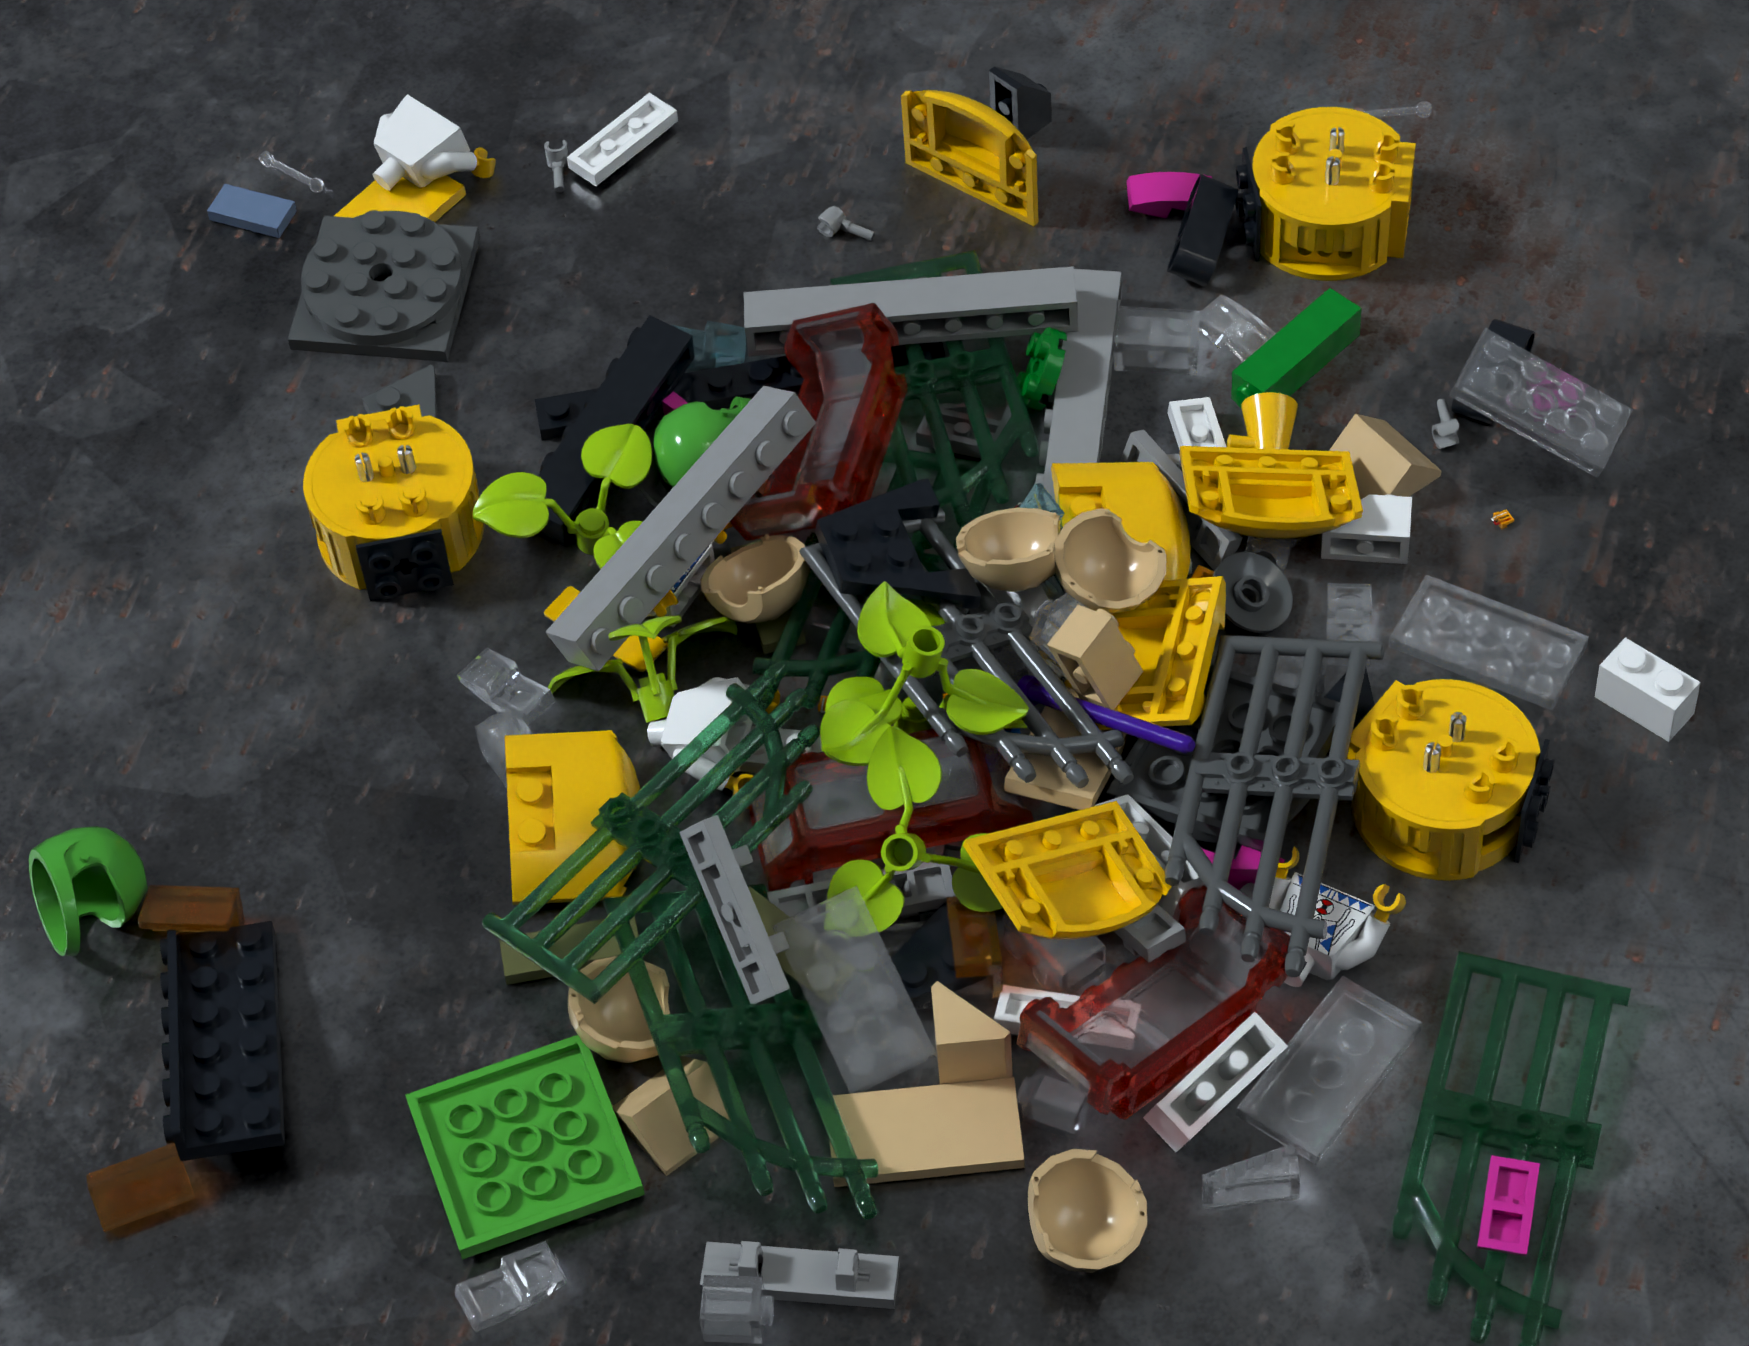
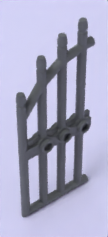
[799,507,1134,788]
[1165,635,1384,977]

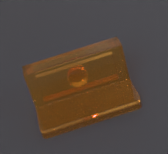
[138,885,245,932]
[946,897,1003,998]
[86,1143,196,1232]

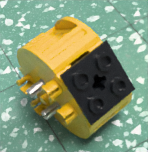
[303,404,485,601]

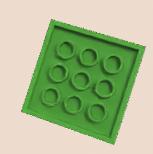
[405,1035,645,1260]

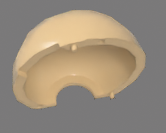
[956,507,1061,592]
[1055,508,1167,614]
[700,534,810,624]
[568,956,681,1063]
[1028,1149,1147,1273]

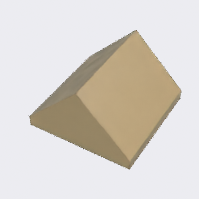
[1329,414,1441,500]
[931,981,1013,1084]
[612,1055,741,1176]

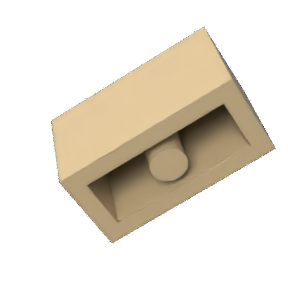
[1047,604,1143,710]

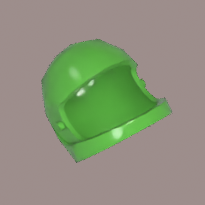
[653,396,751,488]
[29,826,148,957]

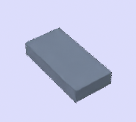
[207,184,297,238]

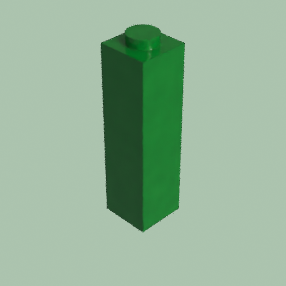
[1231,288,1362,408]

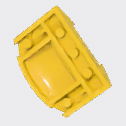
[901,90,1039,227]
[1179,446,1363,539]
[1051,462,1191,611]
[1095,576,1226,730]
[505,730,644,905]
[963,801,1172,940]

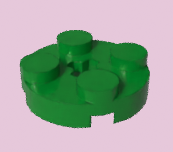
[1013,327,1067,412]

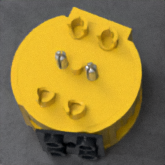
[1235,107,1416,281]
[1347,679,1555,881]

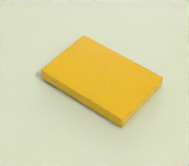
[334,175,466,222]

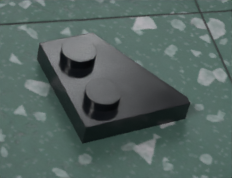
[883,901,987,1013]

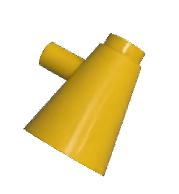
[1227,392,1298,449]

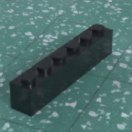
[538,315,695,547]

